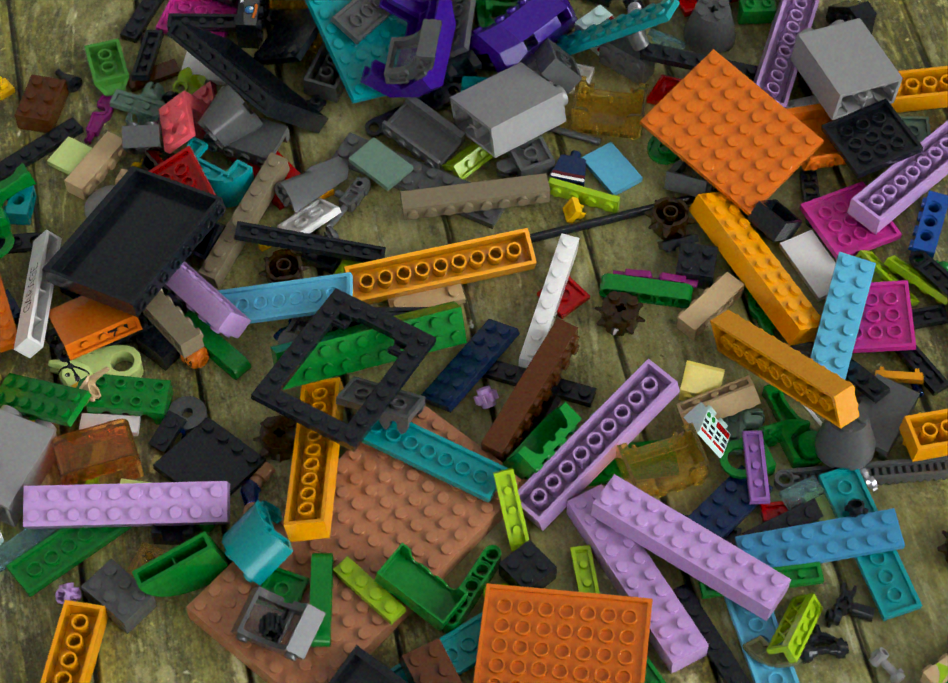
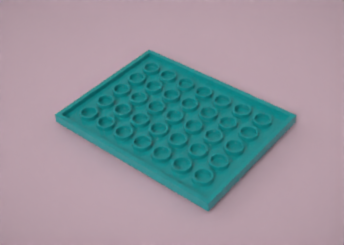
[305,0,408,104]

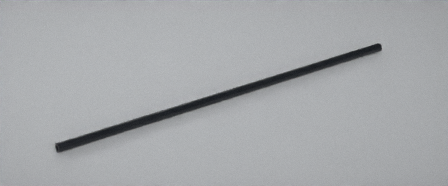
[529,188,719,243]

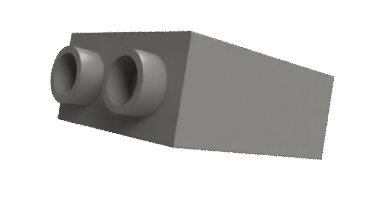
[790,18,903,120]
[450,62,568,158]
[0,405,62,527]

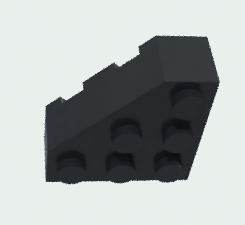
[826,0,877,34]

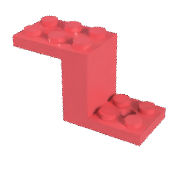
[159,81,217,154]

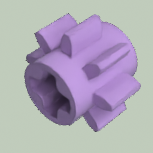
[473,386,499,409]
[55,582,81,604]

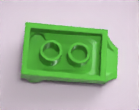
[84,38,130,96]

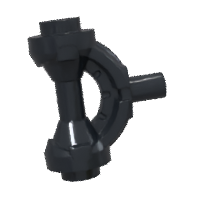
[800,624,849,664]

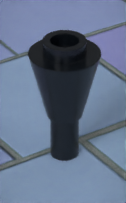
[55,69,82,93]

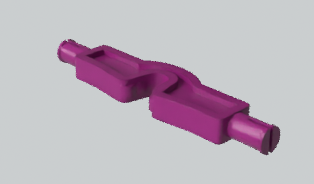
[84,94,113,144]
[613,269,698,288]

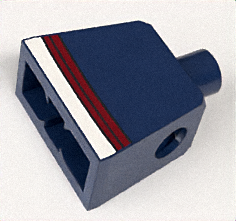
[550,150,586,187]

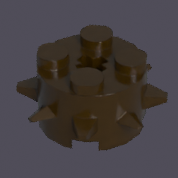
[645,196,695,240]
[259,249,310,283]
[595,291,645,336]
[253,415,297,462]

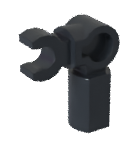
[836,582,876,622]

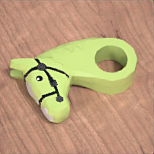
[48,345,144,386]

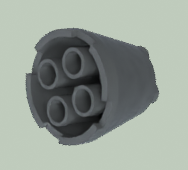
[683,0,736,55]
[197,84,263,149]
[815,404,876,471]

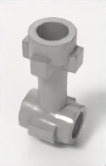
[869,647,906,683]

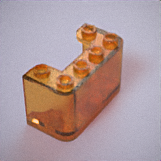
[51,419,144,485]

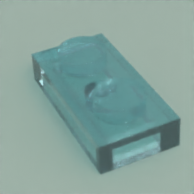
[779,475,825,510]

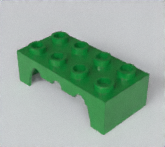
[736,0,777,24]
[86,374,173,425]
[502,402,582,479]
[374,542,468,631]

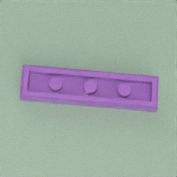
[742,430,770,504]

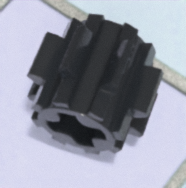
[258,612,285,641]

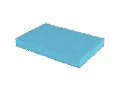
[582,142,643,196]

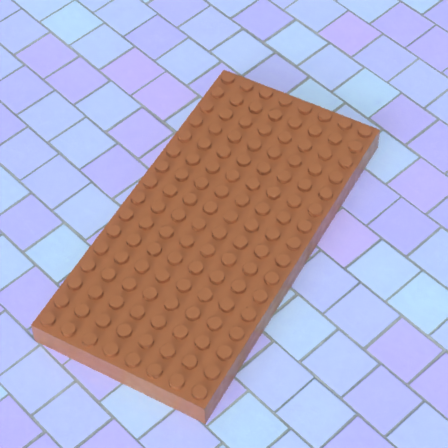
[186,406,527,683]

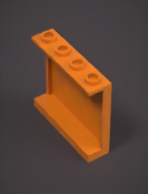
[787,103,846,171]
[48,296,142,361]

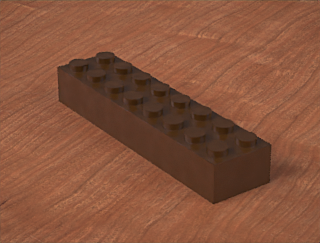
[481,318,580,463]

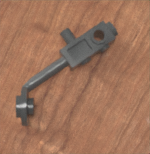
[324,176,371,239]

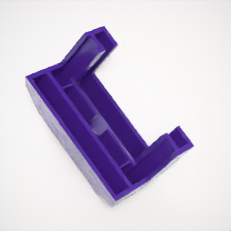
[361,0,456,98]
[469,0,578,73]

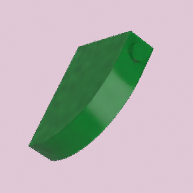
[132,531,230,597]

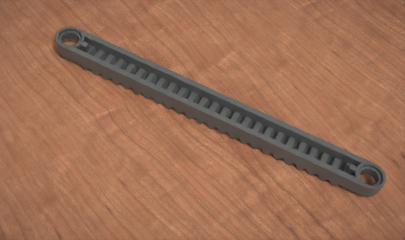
[774,456,948,492]

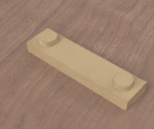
[388,284,466,307]

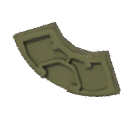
[742,635,801,668]

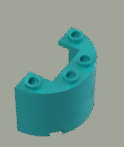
[186,137,254,207]
[222,500,293,586]

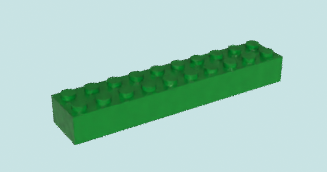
[270,301,467,390]

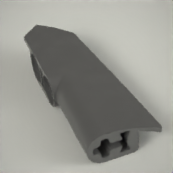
[275,156,349,213]

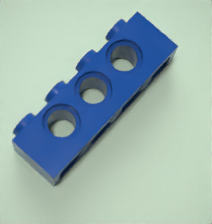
[908,190,948,260]

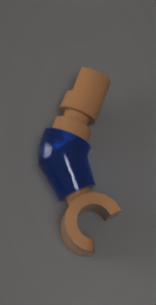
[240,462,275,515]

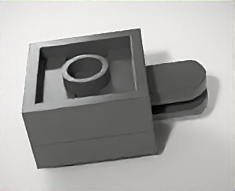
[496,135,555,178]

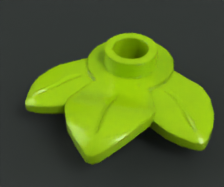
[173,67,206,94]

